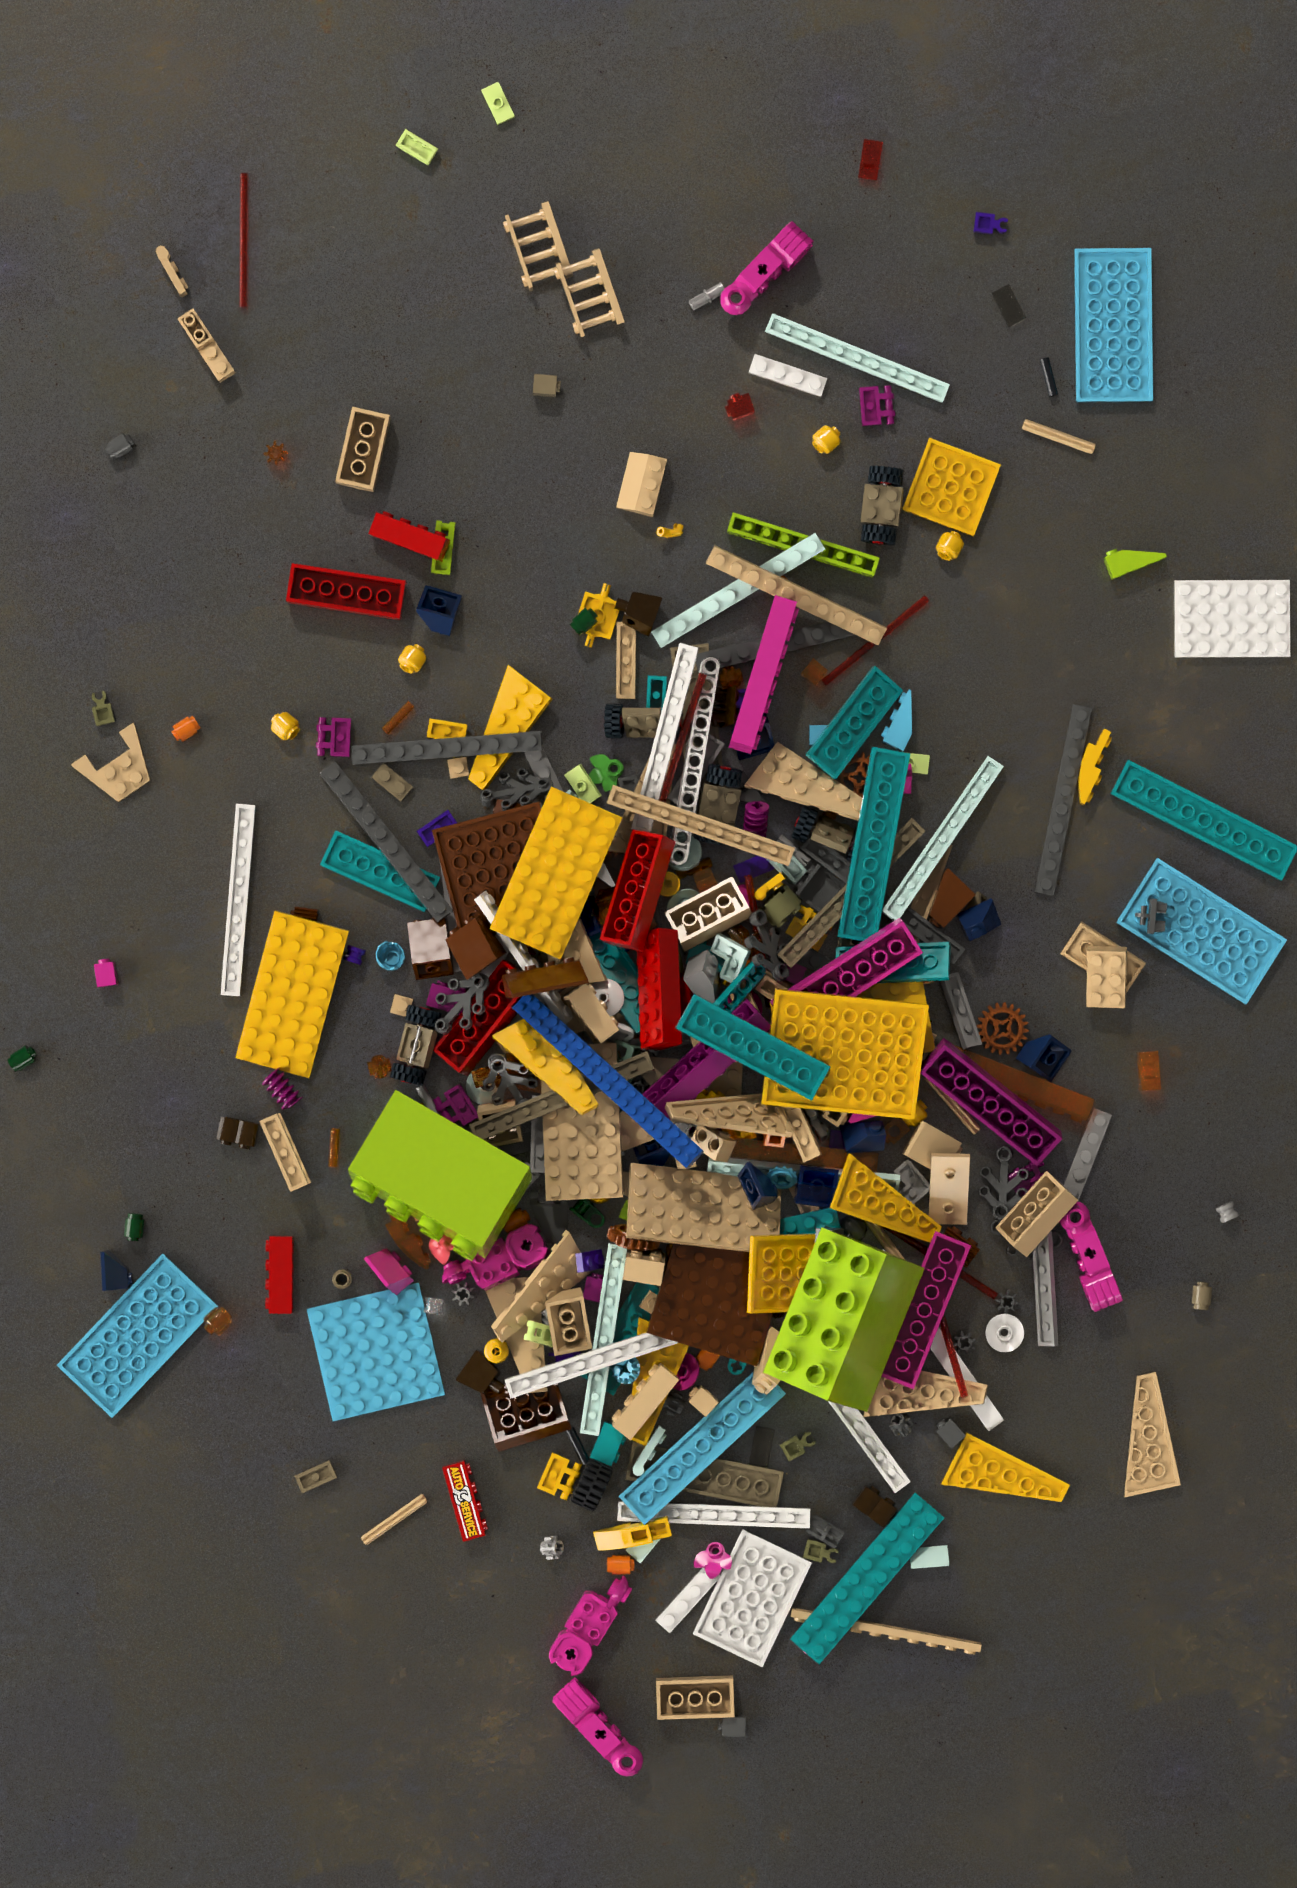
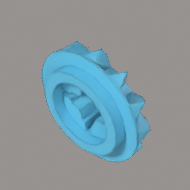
[767,1165,797,1189]
[610,1357,640,1384]

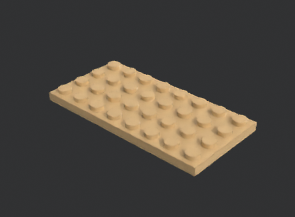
[541,1043,623,1201]
[626,1163,781,1252]

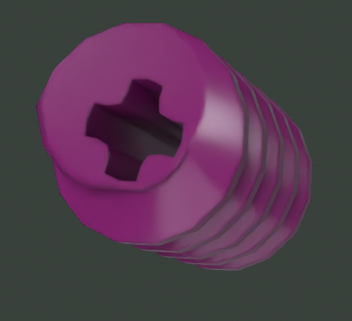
[743,801,769,838]
[262,1067,303,1110]

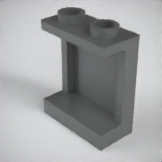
[794,864,845,912]

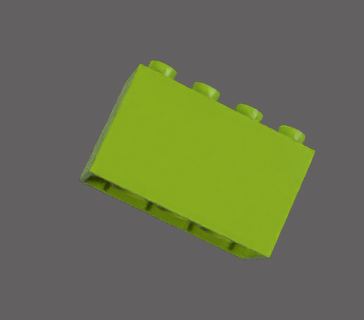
[348,1090,532,1261]
[763,1227,925,1412]

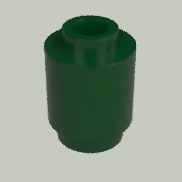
[569,608,598,636]
[7,1045,37,1072]
[124,1213,145,1241]

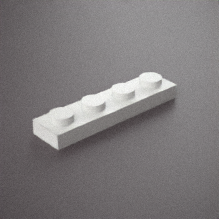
[749,354,827,397]
[655,1568,720,1633]

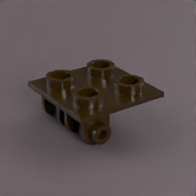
[711,686,739,728]

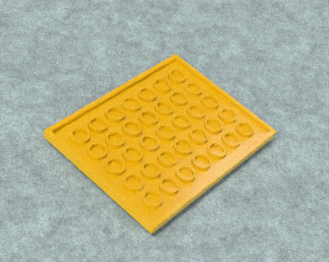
[761,989,929,1119]

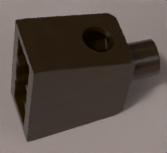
[614,592,662,637]
[455,1350,505,1394]

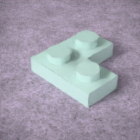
[710,933,751,983]

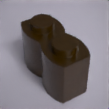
[216,1116,260,1150]
[852,1485,897,1528]

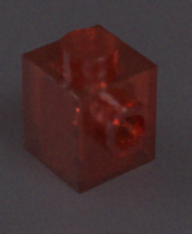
[724,393,755,421]

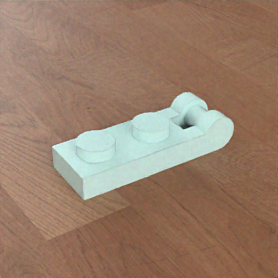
[633,1425,666,1476]

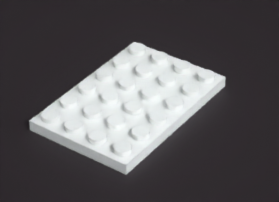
[1174,580,1290,658]
[693,1529,812,1667]

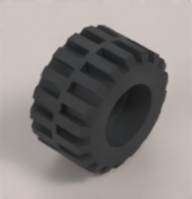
[571,1458,613,1512]

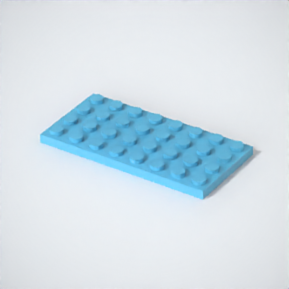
[1074,248,1153,402]
[1116,858,1287,1005]
[57,1253,218,1418]

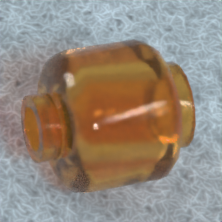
[203,1307,232,1335]

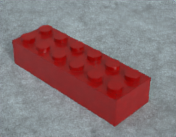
[286,563,407,620]
[600,829,676,952]
[637,928,682,1050]
[433,960,522,1076]

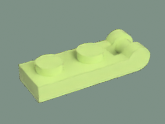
[524,1320,553,1348]

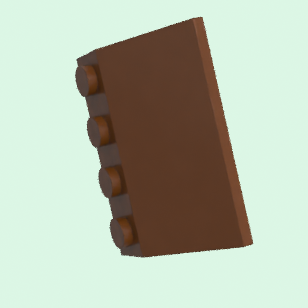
[502,957,589,998]
[480,1383,572,1452]

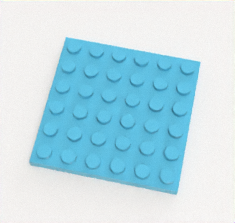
[307,1282,445,1421]

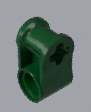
[569,1199,605,1228]

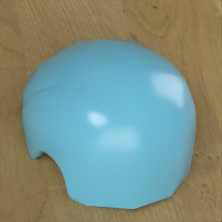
[376,941,405,971]

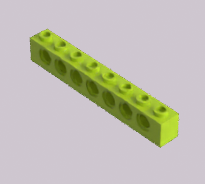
[727,512,880,578]

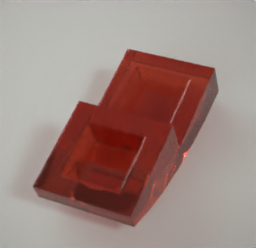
[858,139,883,180]

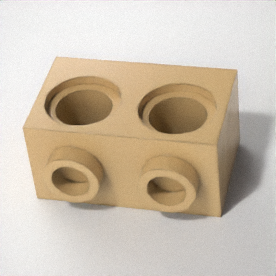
[691,1125,736,1162]
[688,1385,719,1417]

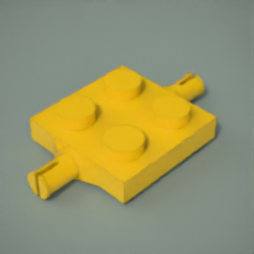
[579,583,619,648]

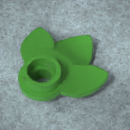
[589,754,624,792]

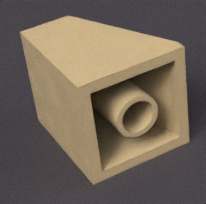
[902,1120,963,1169]
[752,1326,780,1395]

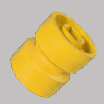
[660,871,680,897]

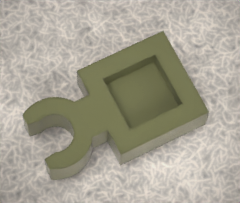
[92,691,115,726]
[779,1432,816,1462]
[803,1538,838,1563]

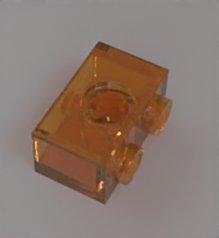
[1137,1051,1161,1091]

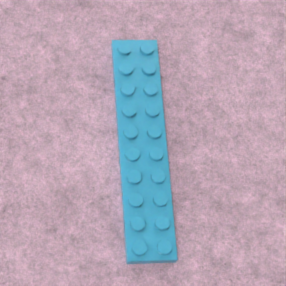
[618,1372,786,1525]

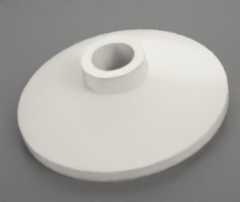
[592,979,624,1016]
[985,1314,1024,1352]

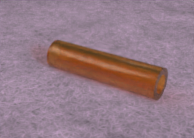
[382,701,414,735]
[328,1128,340,1167]

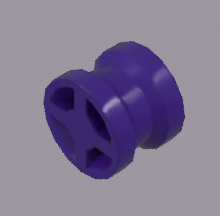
[343,945,366,965]

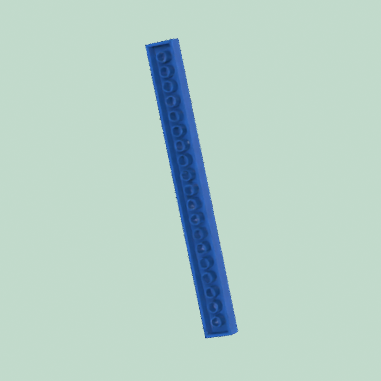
[512,994,704,1169]

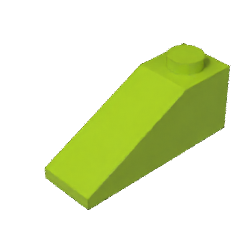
[1103,549,1167,580]

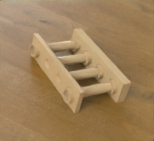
[503,201,573,291]
[553,248,625,337]
[259,1113,311,1192]

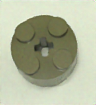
[757,884,801,928]

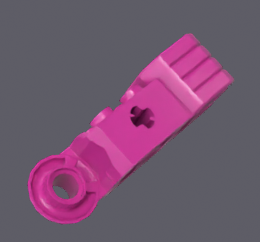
[720,221,814,315]
[1059,1201,1123,1312]
[442,1224,551,1291]
[549,1575,632,1676]
[553,1677,643,1777]

